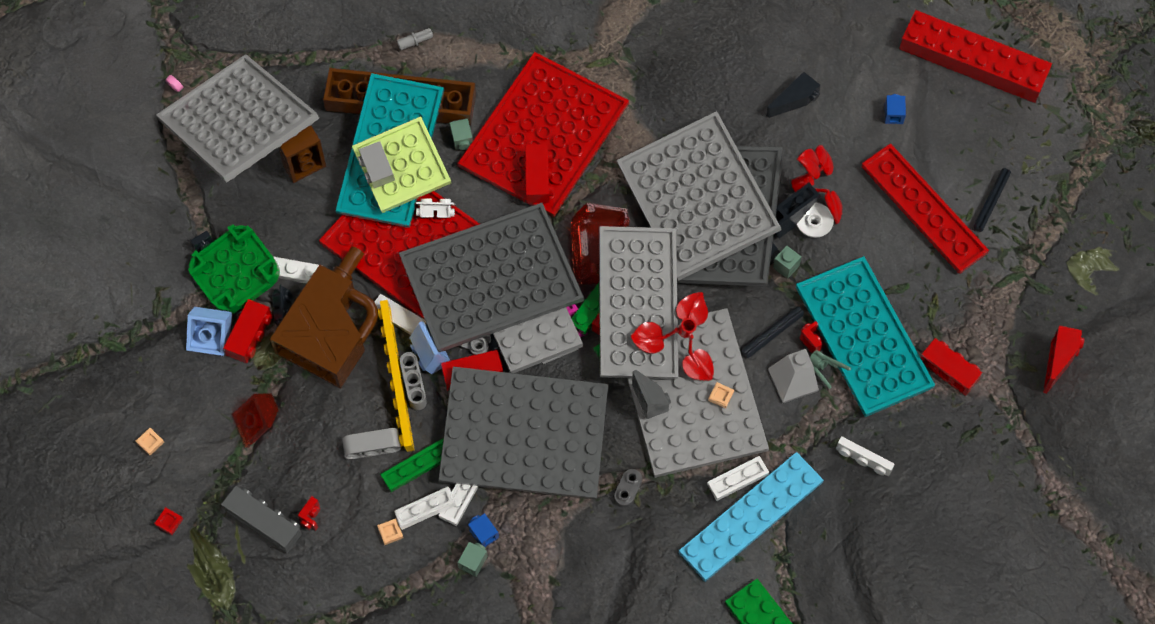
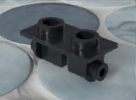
[272,285,293,327]

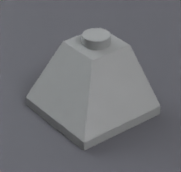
[768,349,819,404]

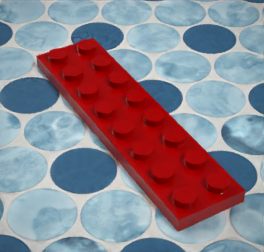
[861,143,989,274]

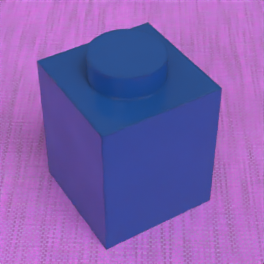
[885,94,906,124]
[468,513,499,547]

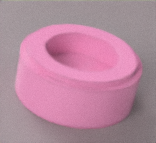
[165,75,184,92]

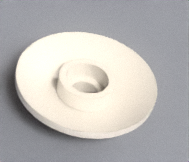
[797,203,834,238]

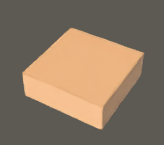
[708,382,734,409]
[136,428,164,455]
[377,519,403,545]

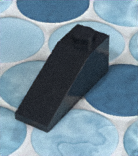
[766,72,821,118]
[775,183,821,239]

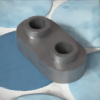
[614,469,642,508]

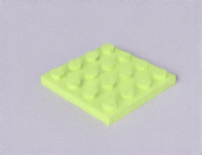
[352,117,451,213]

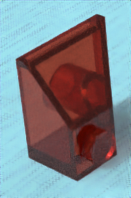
[232,393,279,448]

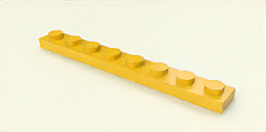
[378,300,415,452]

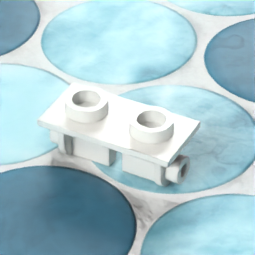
[416,199,455,218]

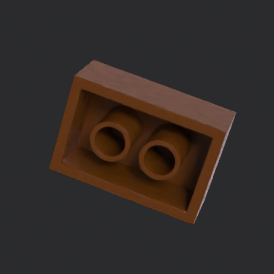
[278,125,326,183]

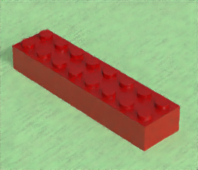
[899,10,1052,103]

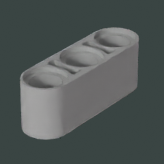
[400,352,427,411]
[342,428,401,459]

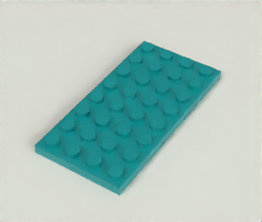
[336,73,444,228]
[796,256,935,417]

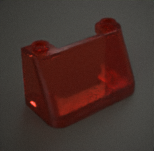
[571,203,630,285]

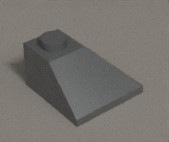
[632,370,671,419]

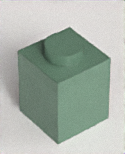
[450,119,473,150]
[773,246,802,279]
[458,542,488,577]

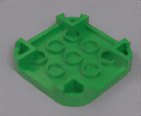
[188,224,280,313]

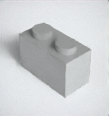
[358,141,395,189]

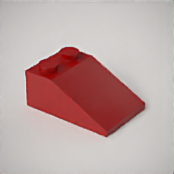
[1043,326,1084,394]

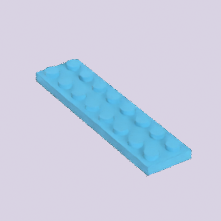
[679,452,824,582]

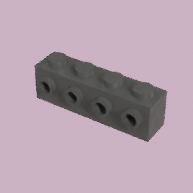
[221,486,302,554]

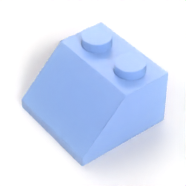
[186,307,232,356]
[409,321,450,374]

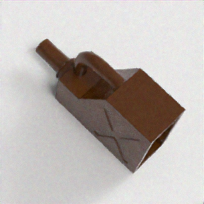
[270,246,378,389]

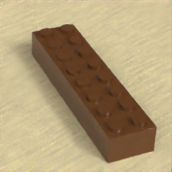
[323,68,476,126]

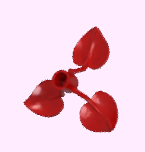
[791,145,843,224]
[631,292,714,381]

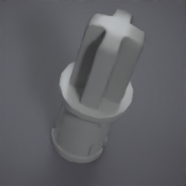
[397,28,433,51]

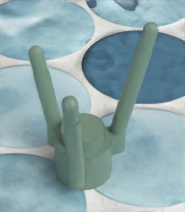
[810,350,851,389]

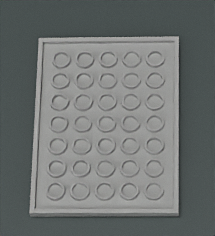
[156,54,319,183]
[617,111,781,281]
[627,308,769,478]

